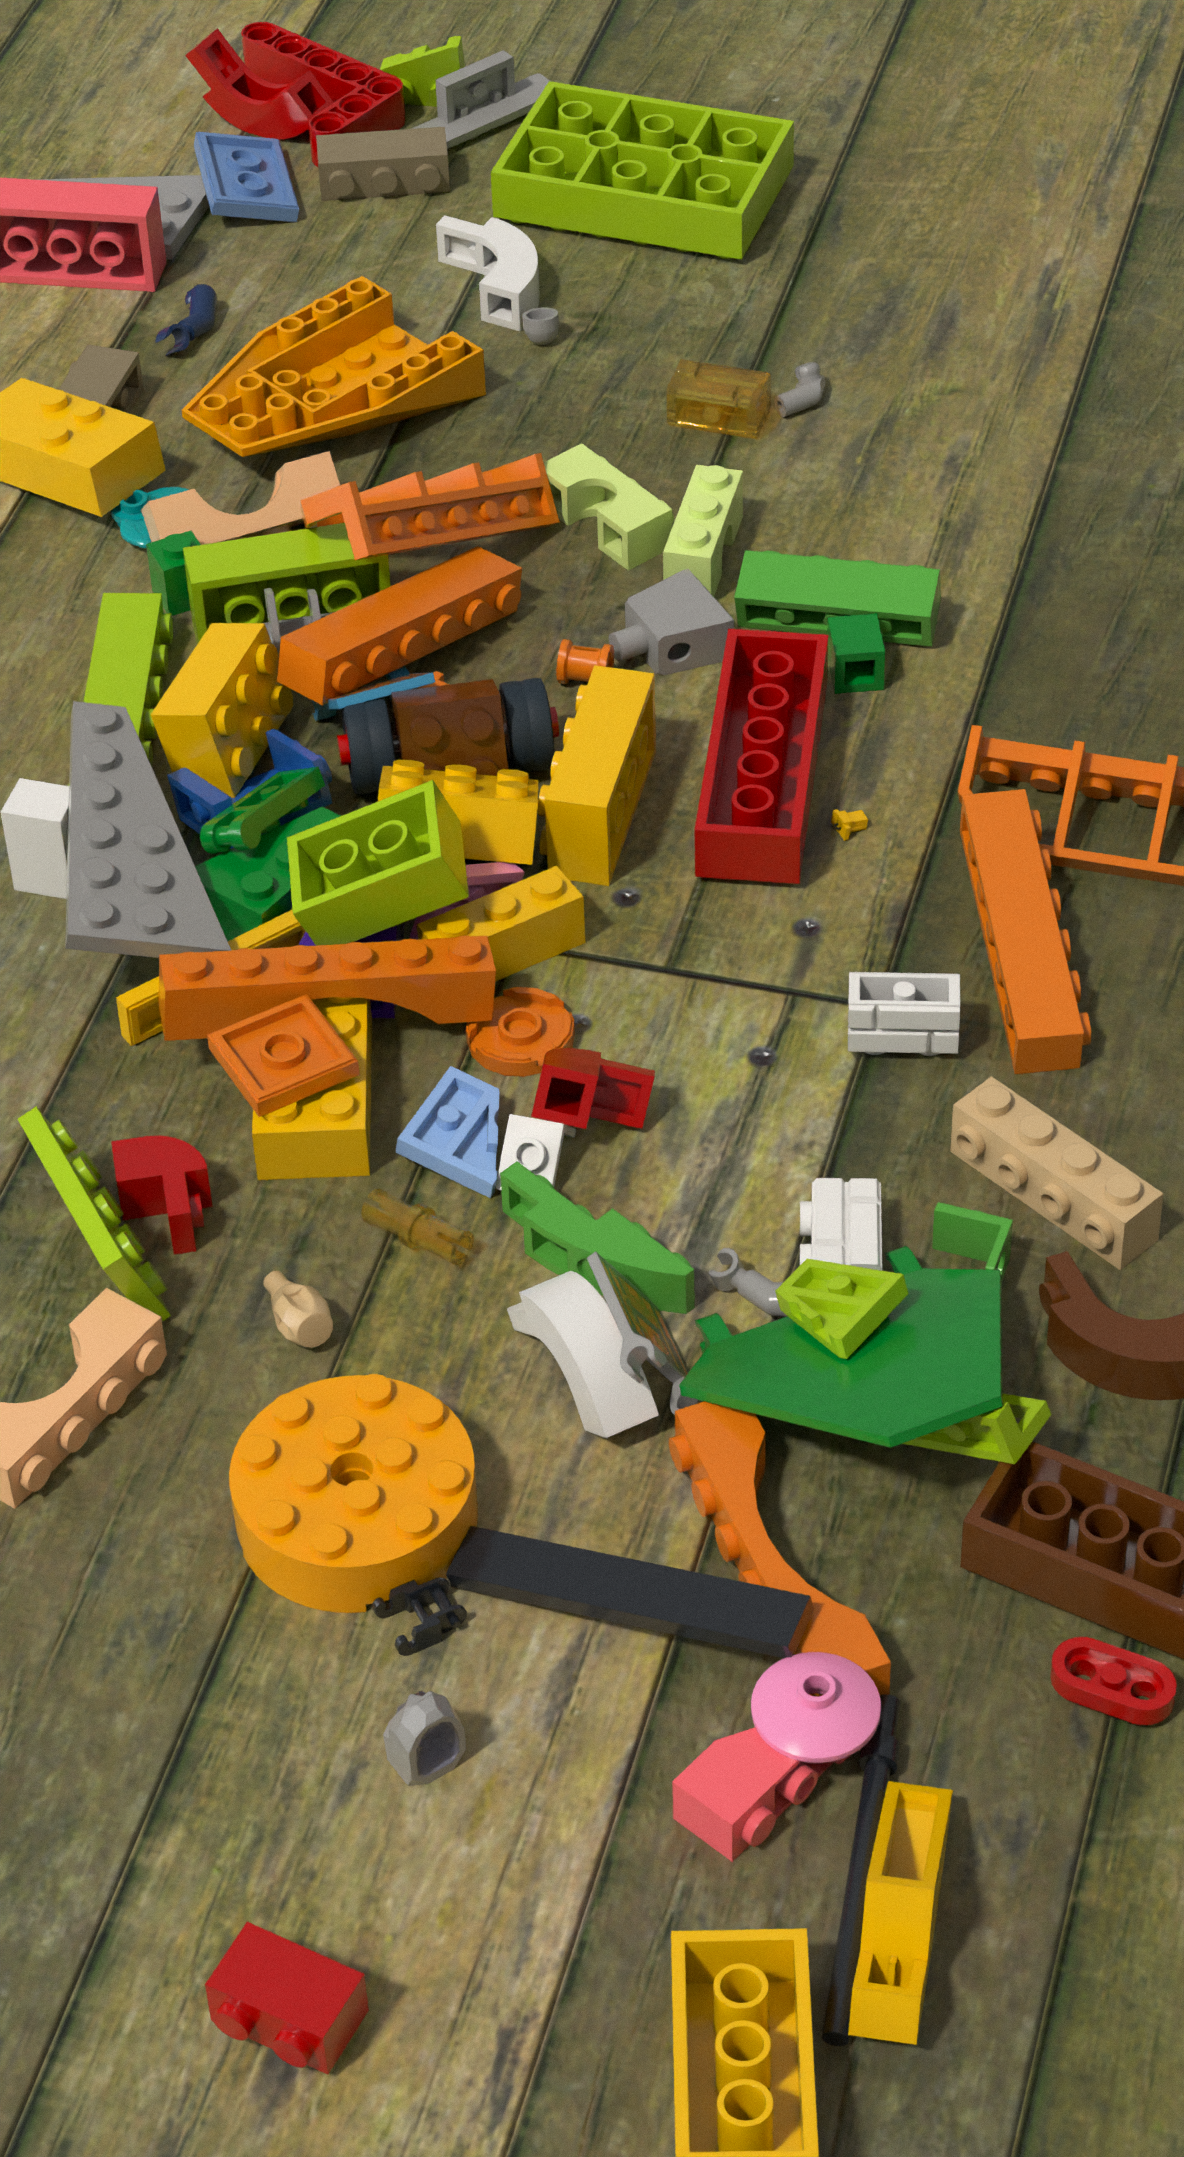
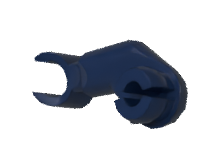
[156,284,217,356]

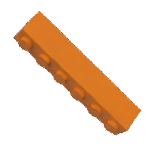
[277,546,522,705]
[960,789,1091,1074]

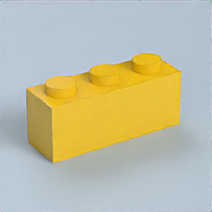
[417,866,585,982]

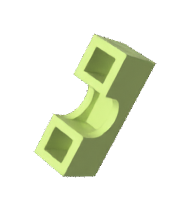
[544,443,674,571]
[663,465,743,597]

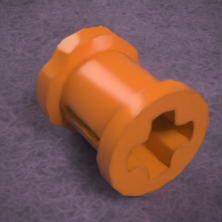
[556,639,615,684]

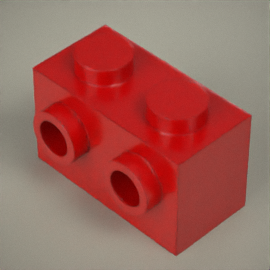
[205,1922,369,2075]

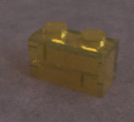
[666,359,771,439]

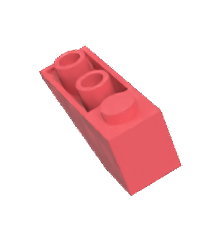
[672,1727,849,1862]

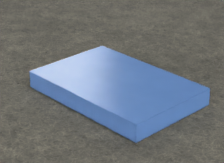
[194,132,299,222]

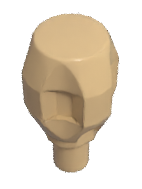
[264,1271,333,1348]

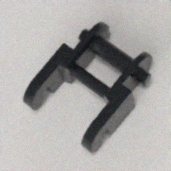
[372,1577,467,1656]

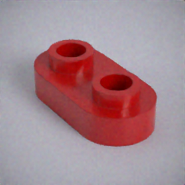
[1050,1637,1177,1725]

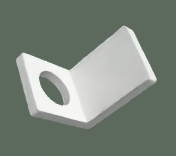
[496,1114,576,1190]

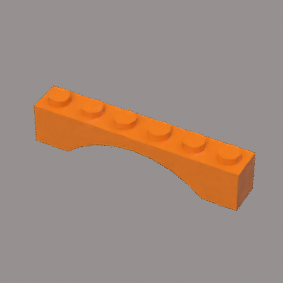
[159,936,496,1041]
[669,1401,891,1697]

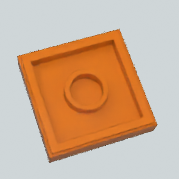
[207,994,360,1117]

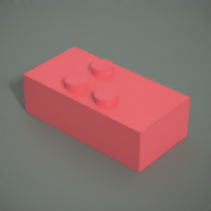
[0,178,167,292]

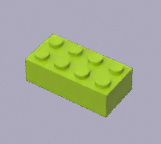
[183,523,391,644]

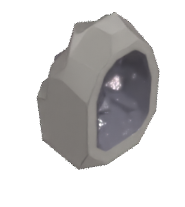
[383,1691,466,1786]

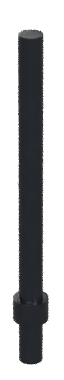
[822,1694,901,2046]

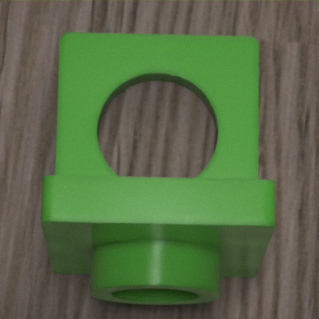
[932,1202,1013,1279]

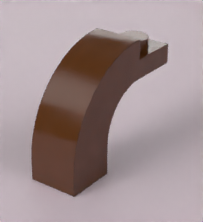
[1039,1251,1184,1401]

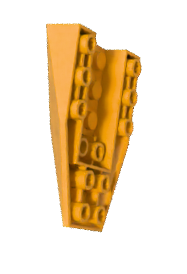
[181,276,486,457]

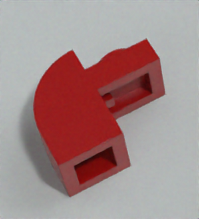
[531,1048,655,1129]
[111,1135,213,1255]

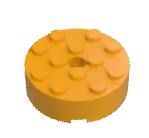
[229,1374,478,1613]

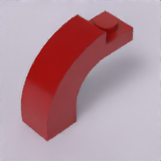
[185,28,334,140]

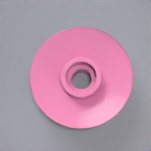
[751,1652,881,1763]

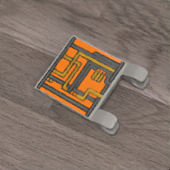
[587,1252,704,1415]

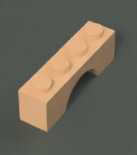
[141,451,340,545]
[0,1288,167,1509]

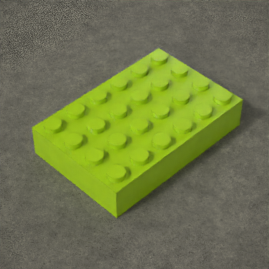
[491,81,794,260]

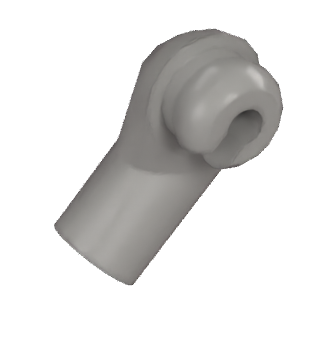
[774,362,826,417]

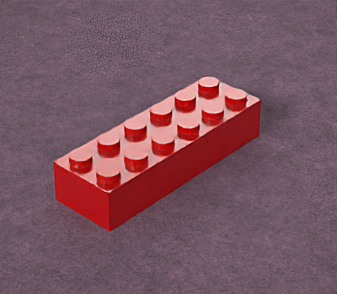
[694,629,829,884]

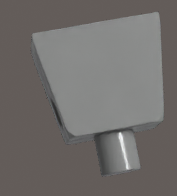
[609,569,734,676]

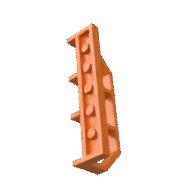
[300,453,560,560]
[958,725,1184,886]

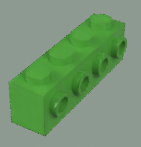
[734,550,941,647]

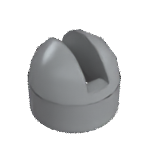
[522,307,560,345]

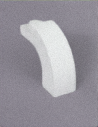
[436,215,540,332]
[507,1271,659,1438]

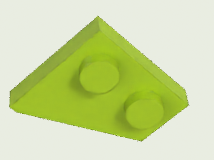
[380,36,465,107]
[775,1258,909,1359]

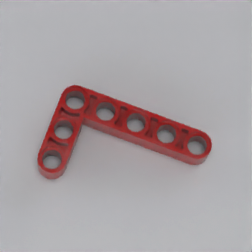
[241,22,406,167]

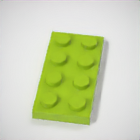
[18,1106,171,1322]

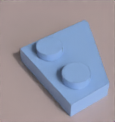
[396,1066,499,1199]

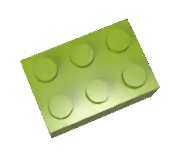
[287,780,469,945]

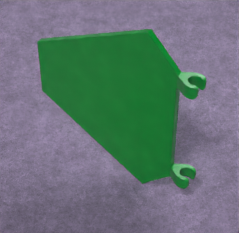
[679,1246,1003,1448]

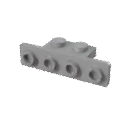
[412,50,552,149]

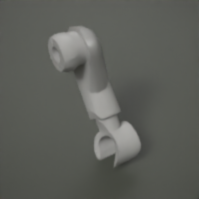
[708,1248,787,1317]

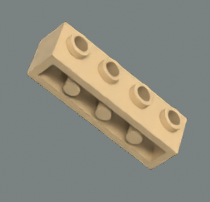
[951,1076,1163,1270]

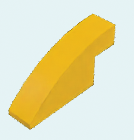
[848,1781,953,2045]

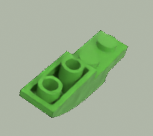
[500,1161,695,1314]

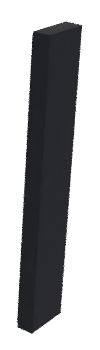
[446,1526,814,1658]

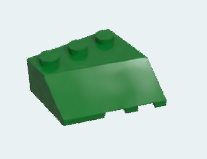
[195,807,341,941]

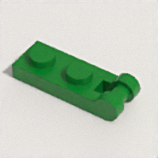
[200,766,325,854]

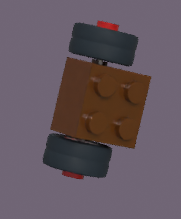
[337,678,559,794]

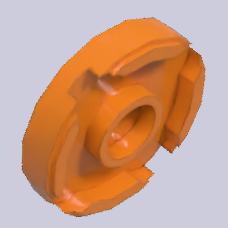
[466,987,575,1077]

